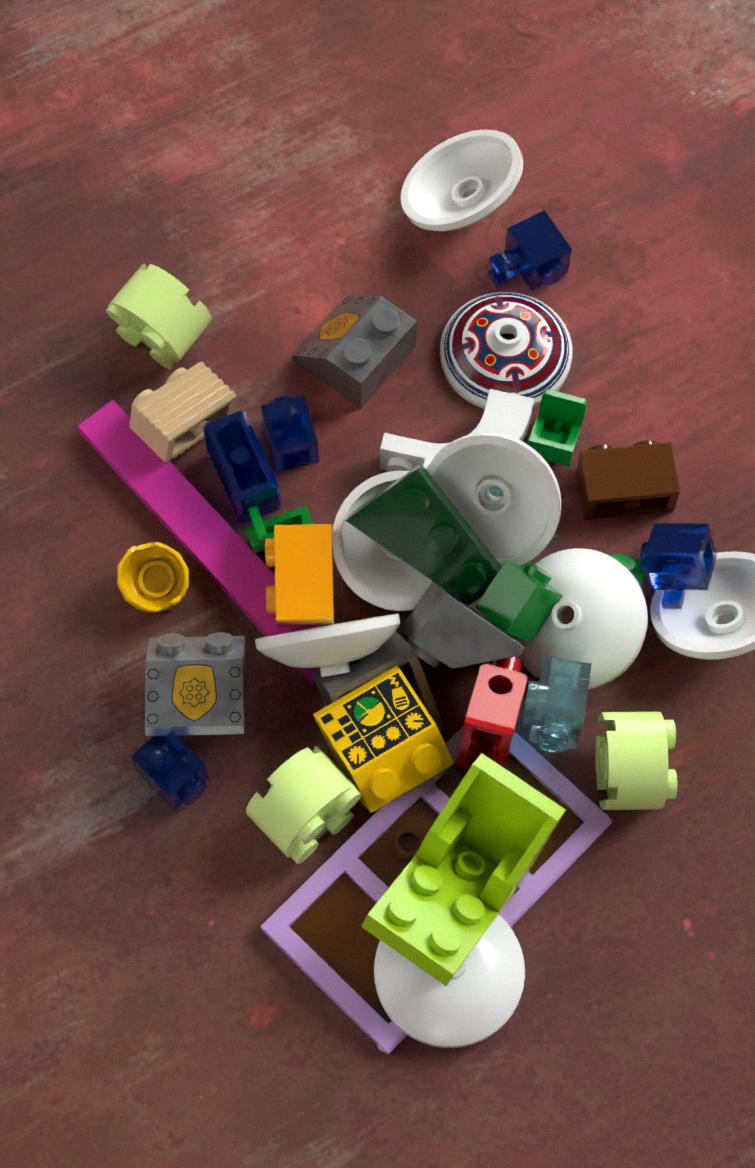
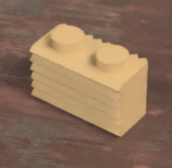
[129,362,237,463]

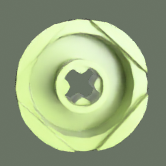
[106,264,212,369]
[595,712,677,810]
[246,746,361,864]

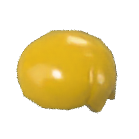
[117,542,189,613]

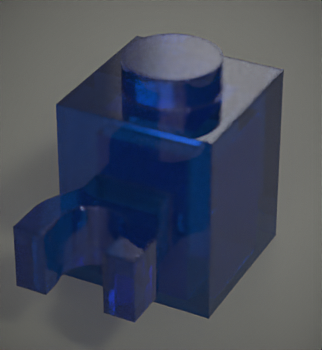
[488,210,572,291]
[260,395,319,473]
[640,523,717,609]
[130,731,209,811]

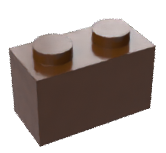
[576,440,680,520]

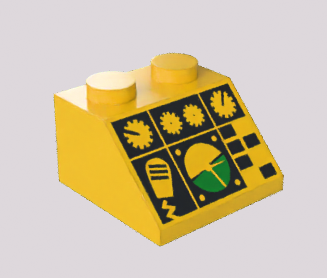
[313,666,454,813]

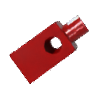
[456,657,528,770]

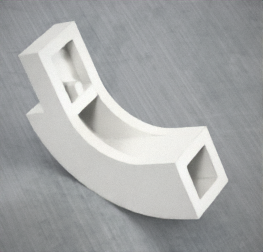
[380,389,534,472]

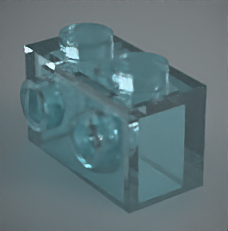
[522,656,592,753]

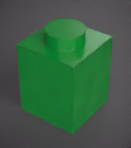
[475,560,563,642]

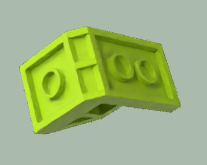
[361,753,566,986]

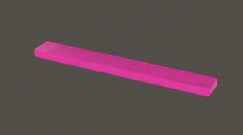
[78,400,322,688]

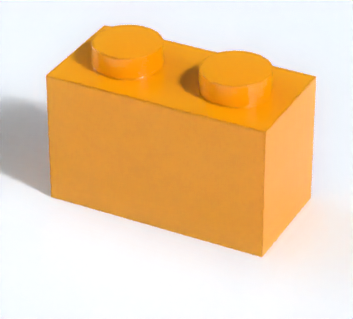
[265,524,334,626]

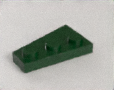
[345,464,502,605]

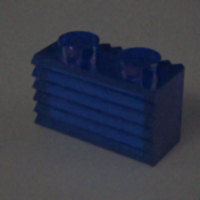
[203,411,282,524]

